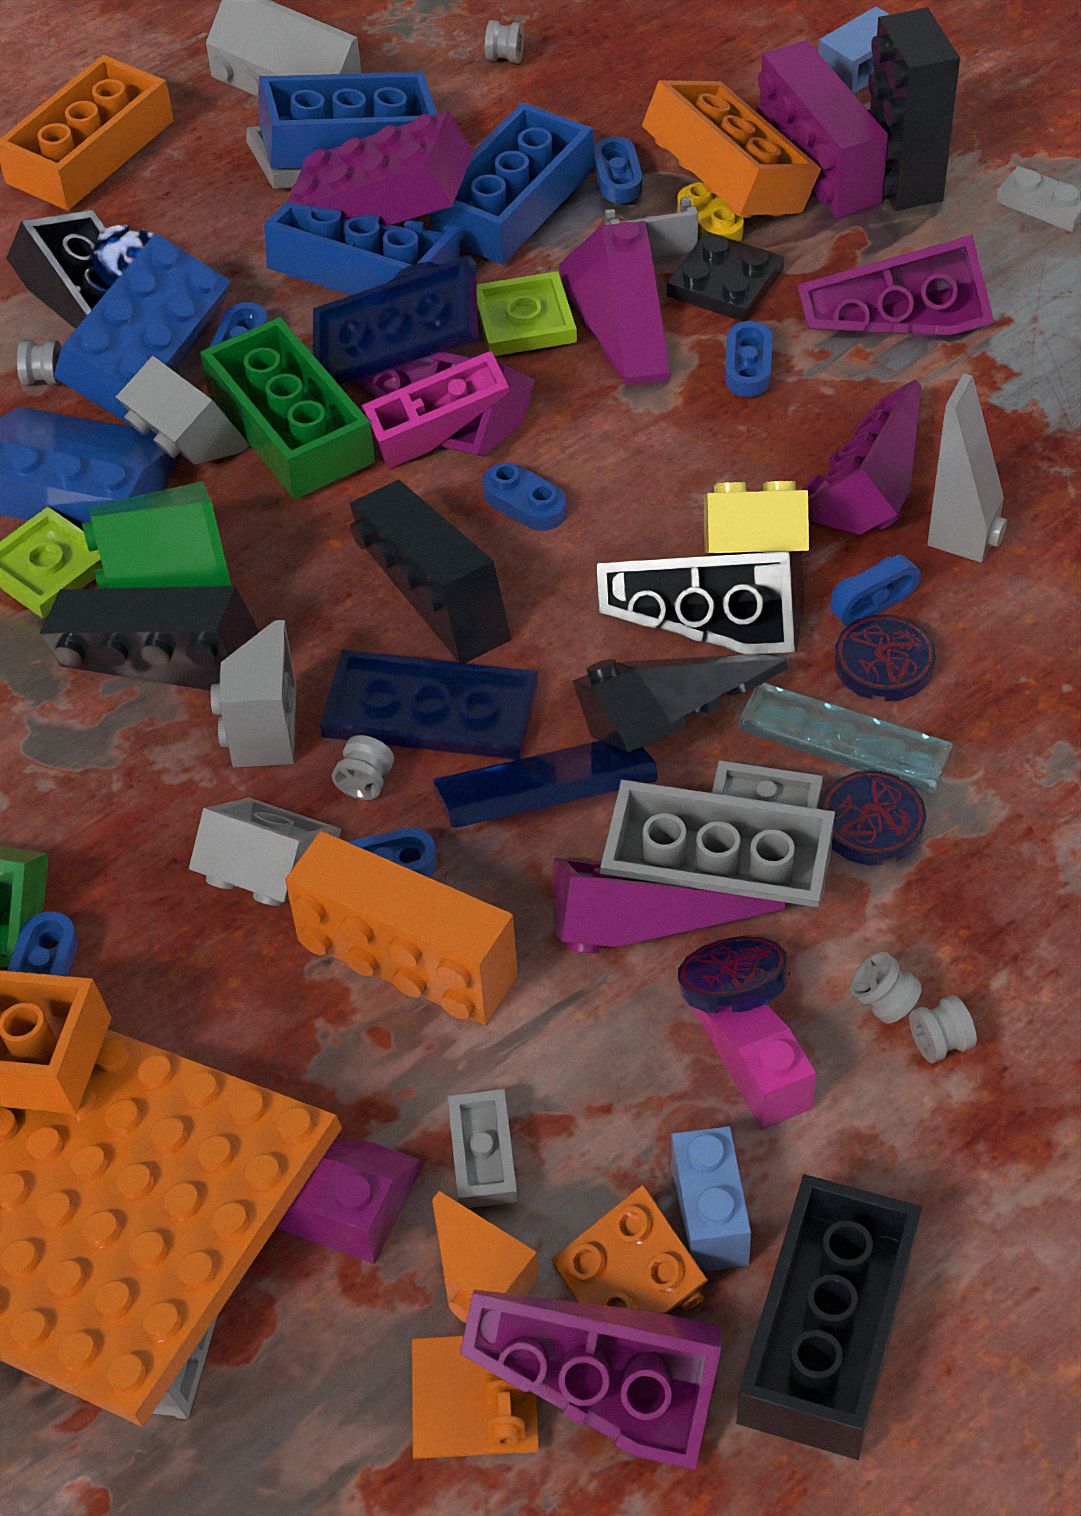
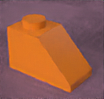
[432,1191,539,1323]

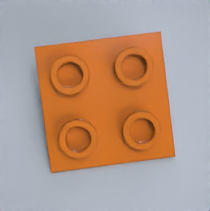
[551,1185,709,1314]
[412,1336,539,1459]

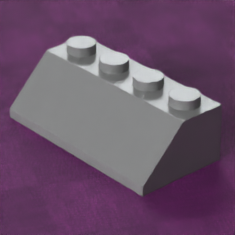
[206,0,361,97]
[600,780,835,908]

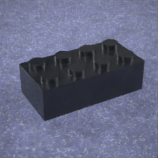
[867,7,960,211]
[736,1174,922,1460]

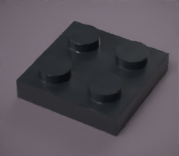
[667,231,784,322]

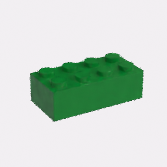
[200,317,375,500]

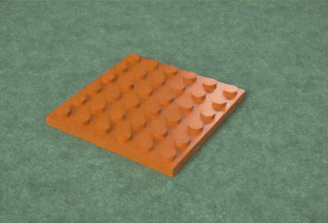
[0,1029,342,1427]

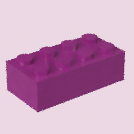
[756,40,888,218]
[287,110,474,225]

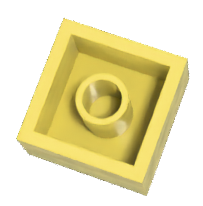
[703,481,809,553]

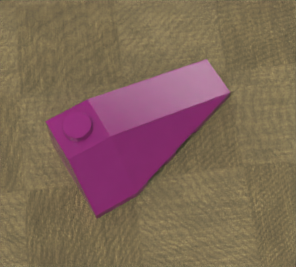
[559,221,670,384]
[797,235,995,335]
[351,336,536,457]
[802,379,921,535]
[552,857,785,953]
[276,1140,423,1264]
[460,1290,721,1470]

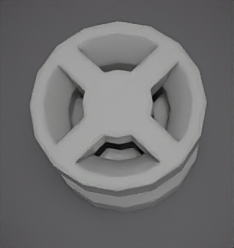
[485,20,524,64]
[17,340,62,385]
[332,735,395,800]
[850,952,922,1024]
[909,995,977,1064]

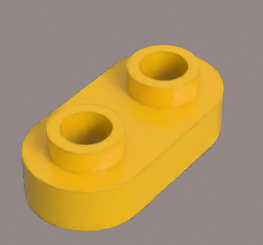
[677,182,744,242]

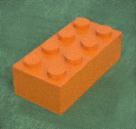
[0,55,174,211]
[642,80,821,218]
[285,831,518,1026]
[0,970,112,1114]

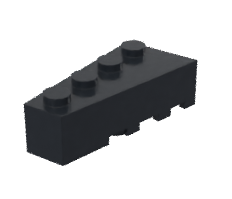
[350,479,511,665]
[39,586,260,691]

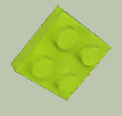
[472,271,577,356]
[0,506,103,619]

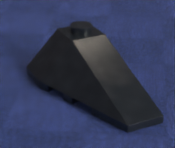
[6,210,124,329]
[597,551,804,654]
[573,653,789,752]

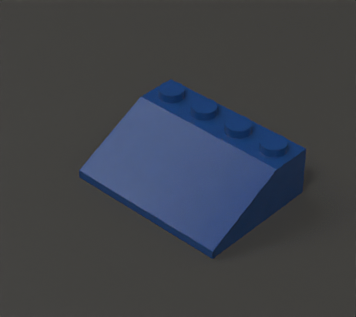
[0,406,182,530]

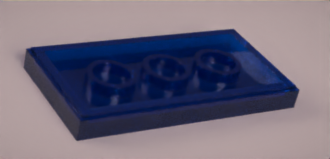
[313,255,478,385]
[320,649,538,760]
[432,741,659,828]

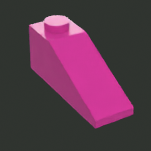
[362,351,510,469]
[686,972,817,1130]

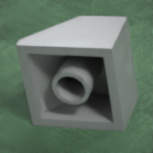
[116,356,250,464]
[211,620,297,767]
[189,797,341,906]

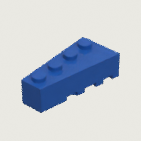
[264,202,460,317]

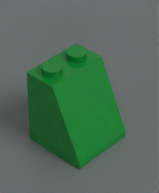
[82,481,231,589]

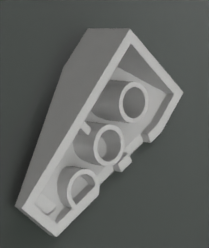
[927,373,1007,563]

